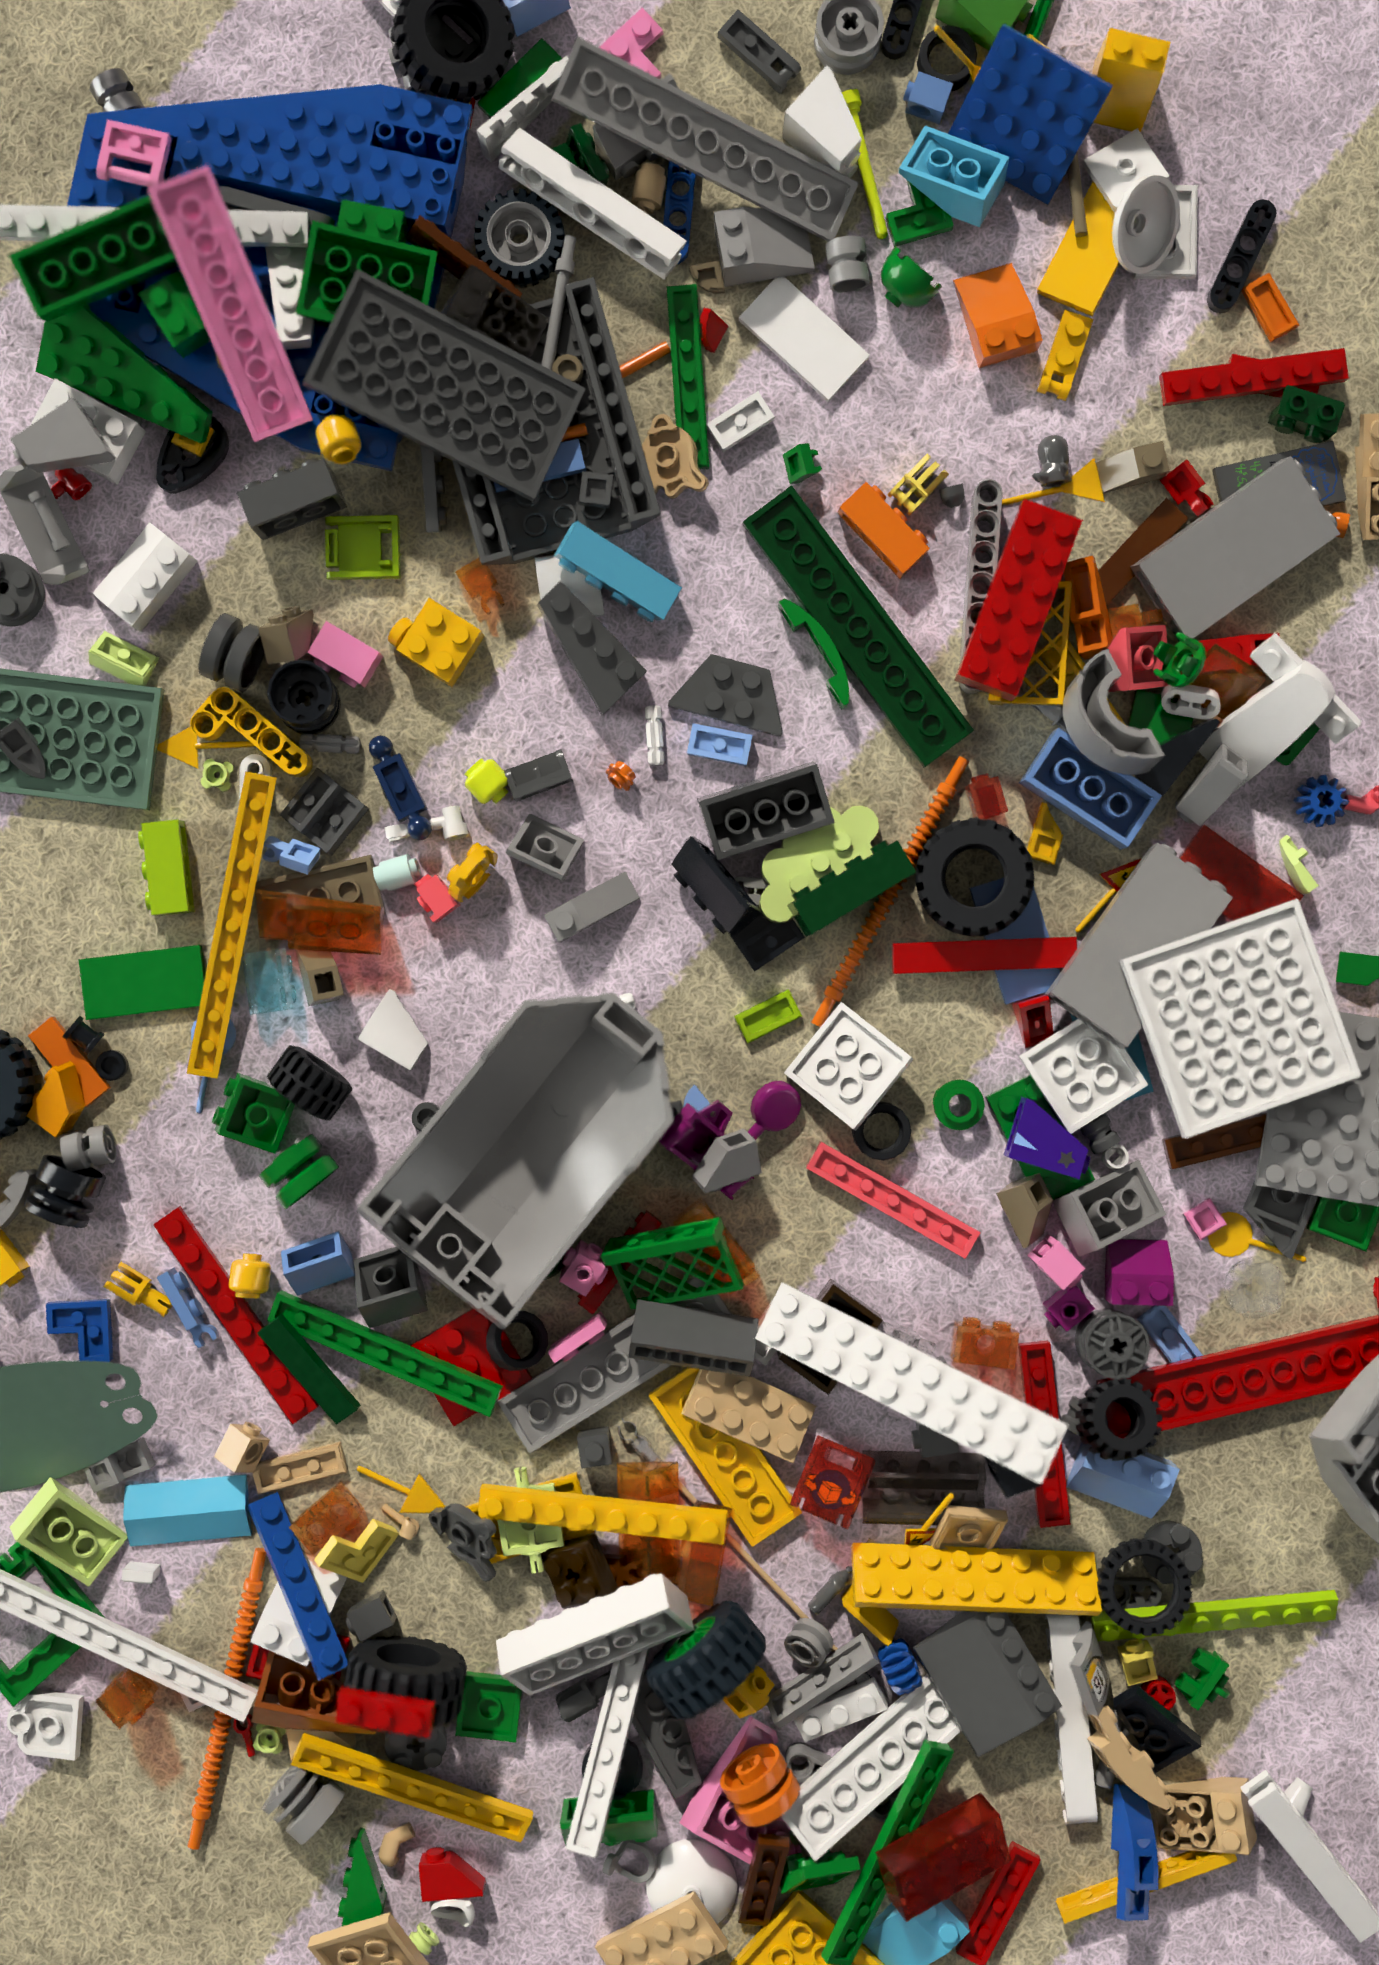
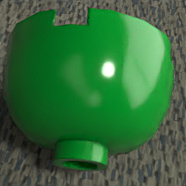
[880,246,942,308]

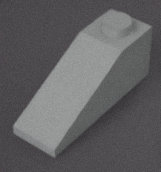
[544,872,640,943]

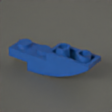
[1111,1784,1158,1921]

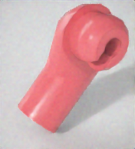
[1342,785,1379,814]

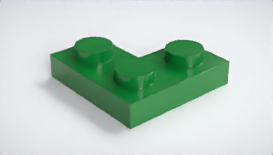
[886,180,954,247]

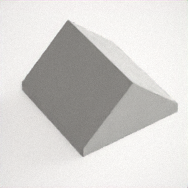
[506,813,584,882]

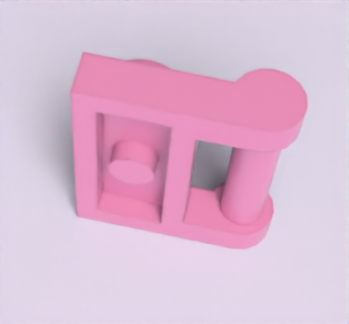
[96,120,172,188]

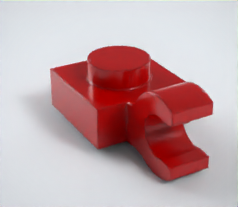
[1160,459,1214,516]

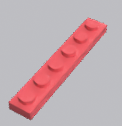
[806,1141,981,1259]

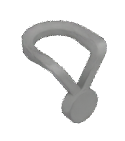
[602,1840,657,1883]

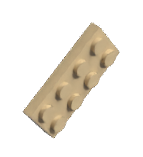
[681,1369,816,1463]
[595,1891,729,1965]

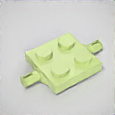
[497,1466,565,1574]

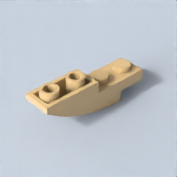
[1355,413,1379,540]
[1083,1705,1171,1810]

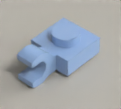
[263,836,321,875]

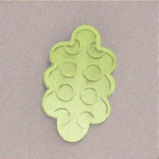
[759,805,879,924]

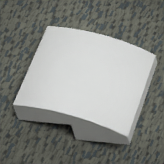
[535,555,605,624]

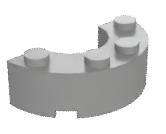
[1063,649,1165,775]

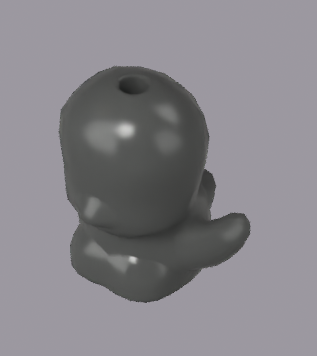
[1032,435,1072,487]

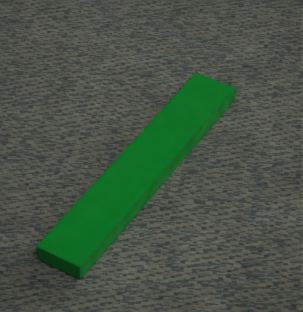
[666,284,709,469]

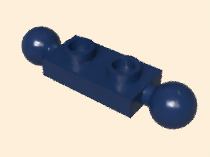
[369,735,432,840]

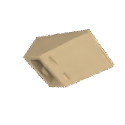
[1151,1777,1257,1855]

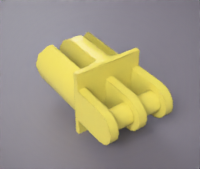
[888,453,949,516]

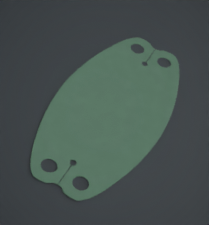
[0,1361,158,1492]

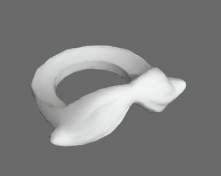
[431,1899,475,1928]

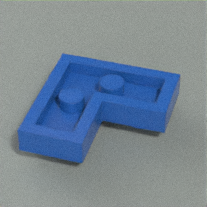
[46,1299,113,1362]

